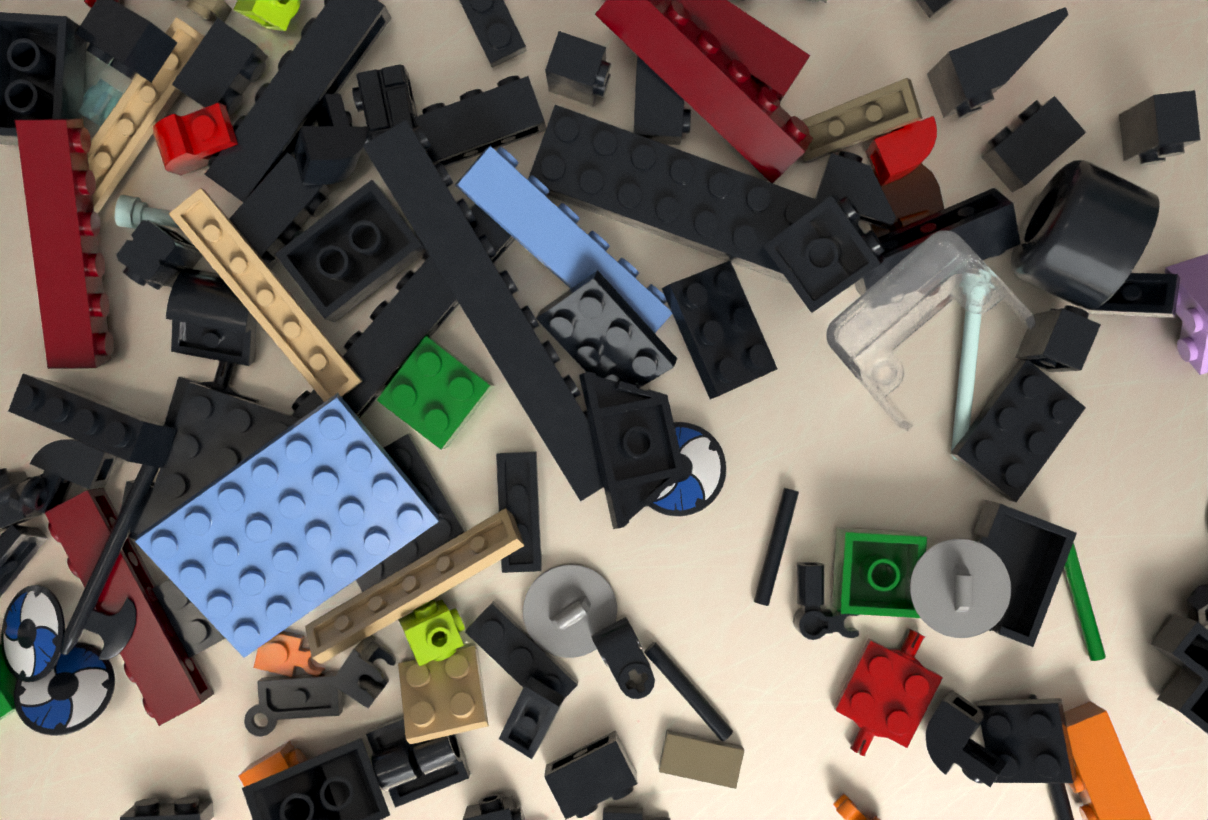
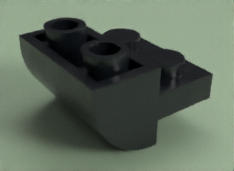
[166,268,258,366]

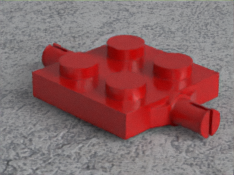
[834,629,943,757]

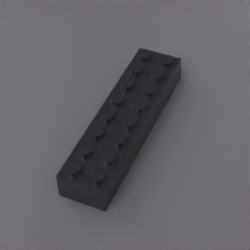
[528,105,861,284]

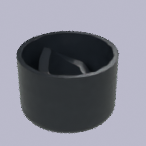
[1011,160,1160,311]

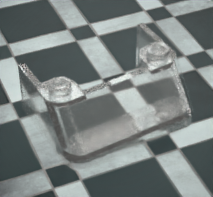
[826,230,1036,431]

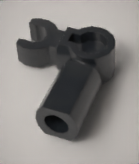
[793,562,859,640]

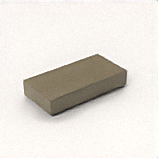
[658,730,745,789]

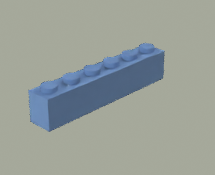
[455,146,672,333]

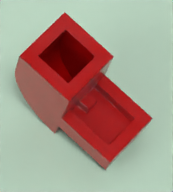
[152,103,238,176]
[865,116,937,186]

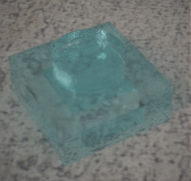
[78,78,124,126]

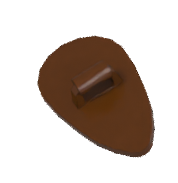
[869,163,944,296]

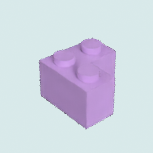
[1165,254,1208,375]

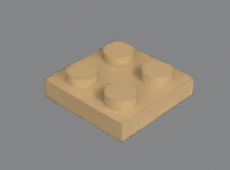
[398,646,489,744]

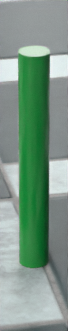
[1064,543,1106,661]

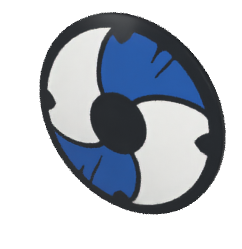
[649,422,726,517]
[1,585,65,682]
[14,643,115,736]

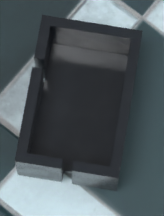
[973,500,1077,647]

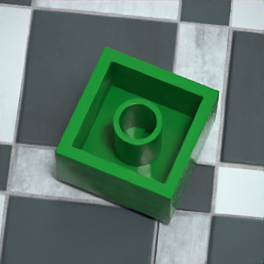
[377,336,494,450]
[832,527,927,618]

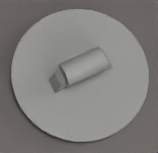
[910,539,1011,638]
[523,564,617,658]

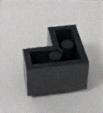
[1151,613,1208,735]

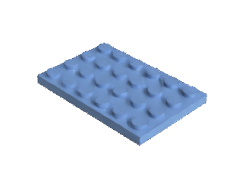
[135,393,439,658]

